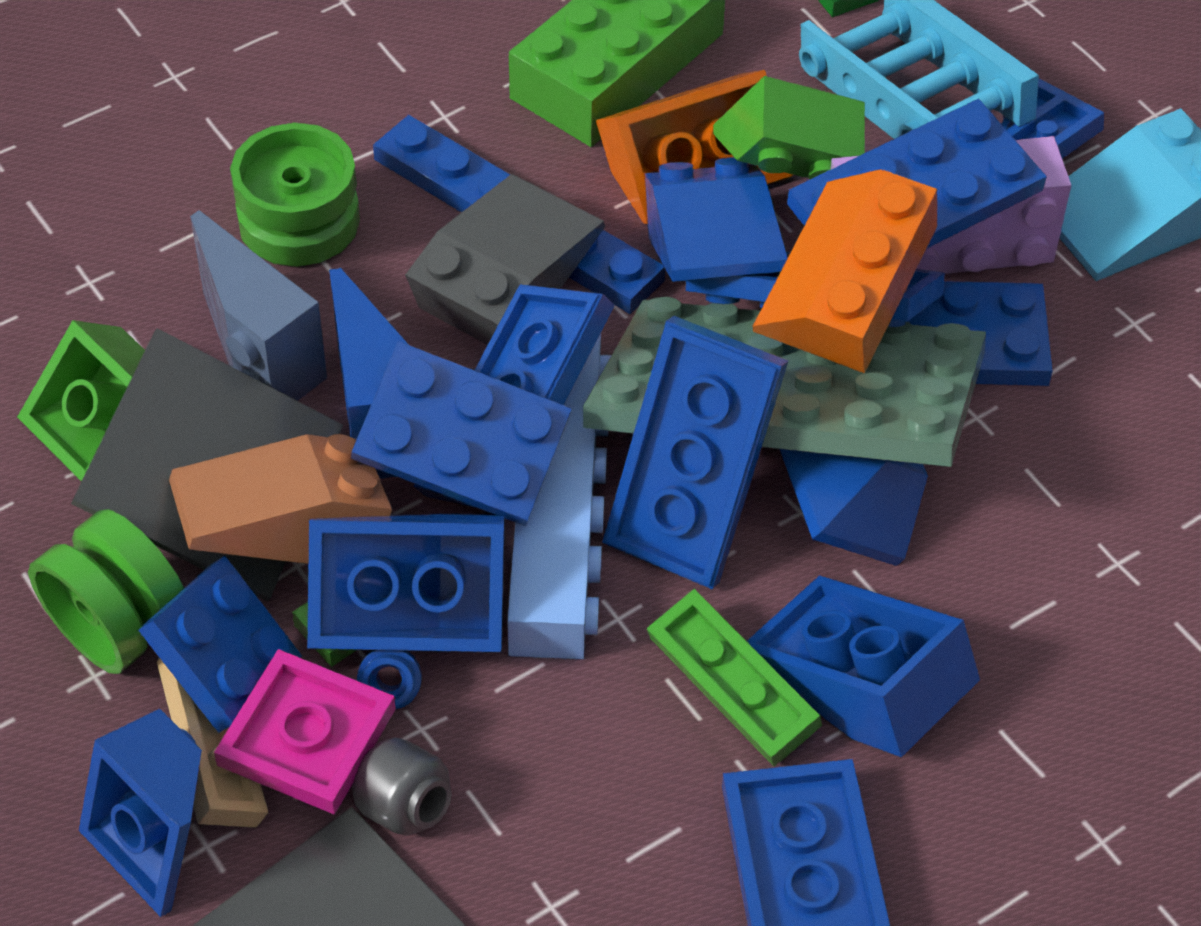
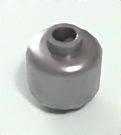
[352,737,452,836]

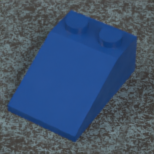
[645,157,788,282]
[329,268,409,479]
[307,514,505,652]
[747,575,980,757]

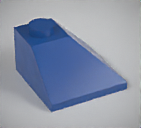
[780,449,928,566]
[79,709,202,917]

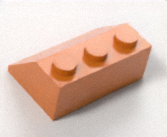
[596,70,793,224]
[753,169,937,373]

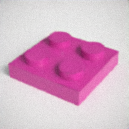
[214,649,396,815]

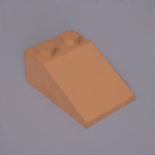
[169,434,392,564]

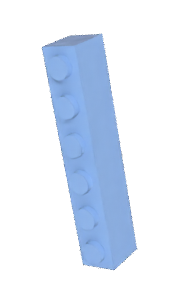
[507,334,612,659]

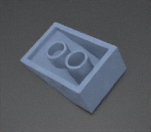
[190,210,327,401]

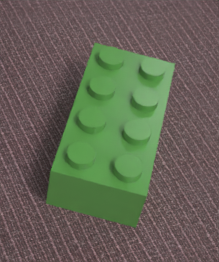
[509,0,725,147]

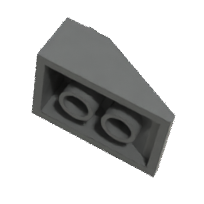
[405,174,606,345]

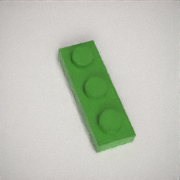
[647,589,823,767]

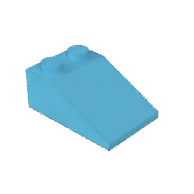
[1059,108,1201,281]

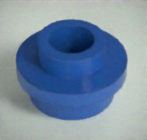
[357,650,422,709]

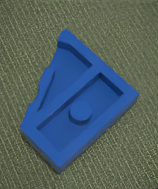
[1001,78,1104,159]

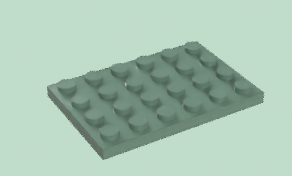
[583,297,986,467]

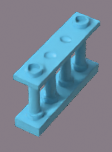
[799,0,1039,139]

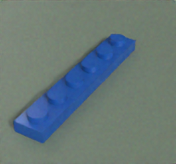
[373,115,665,314]

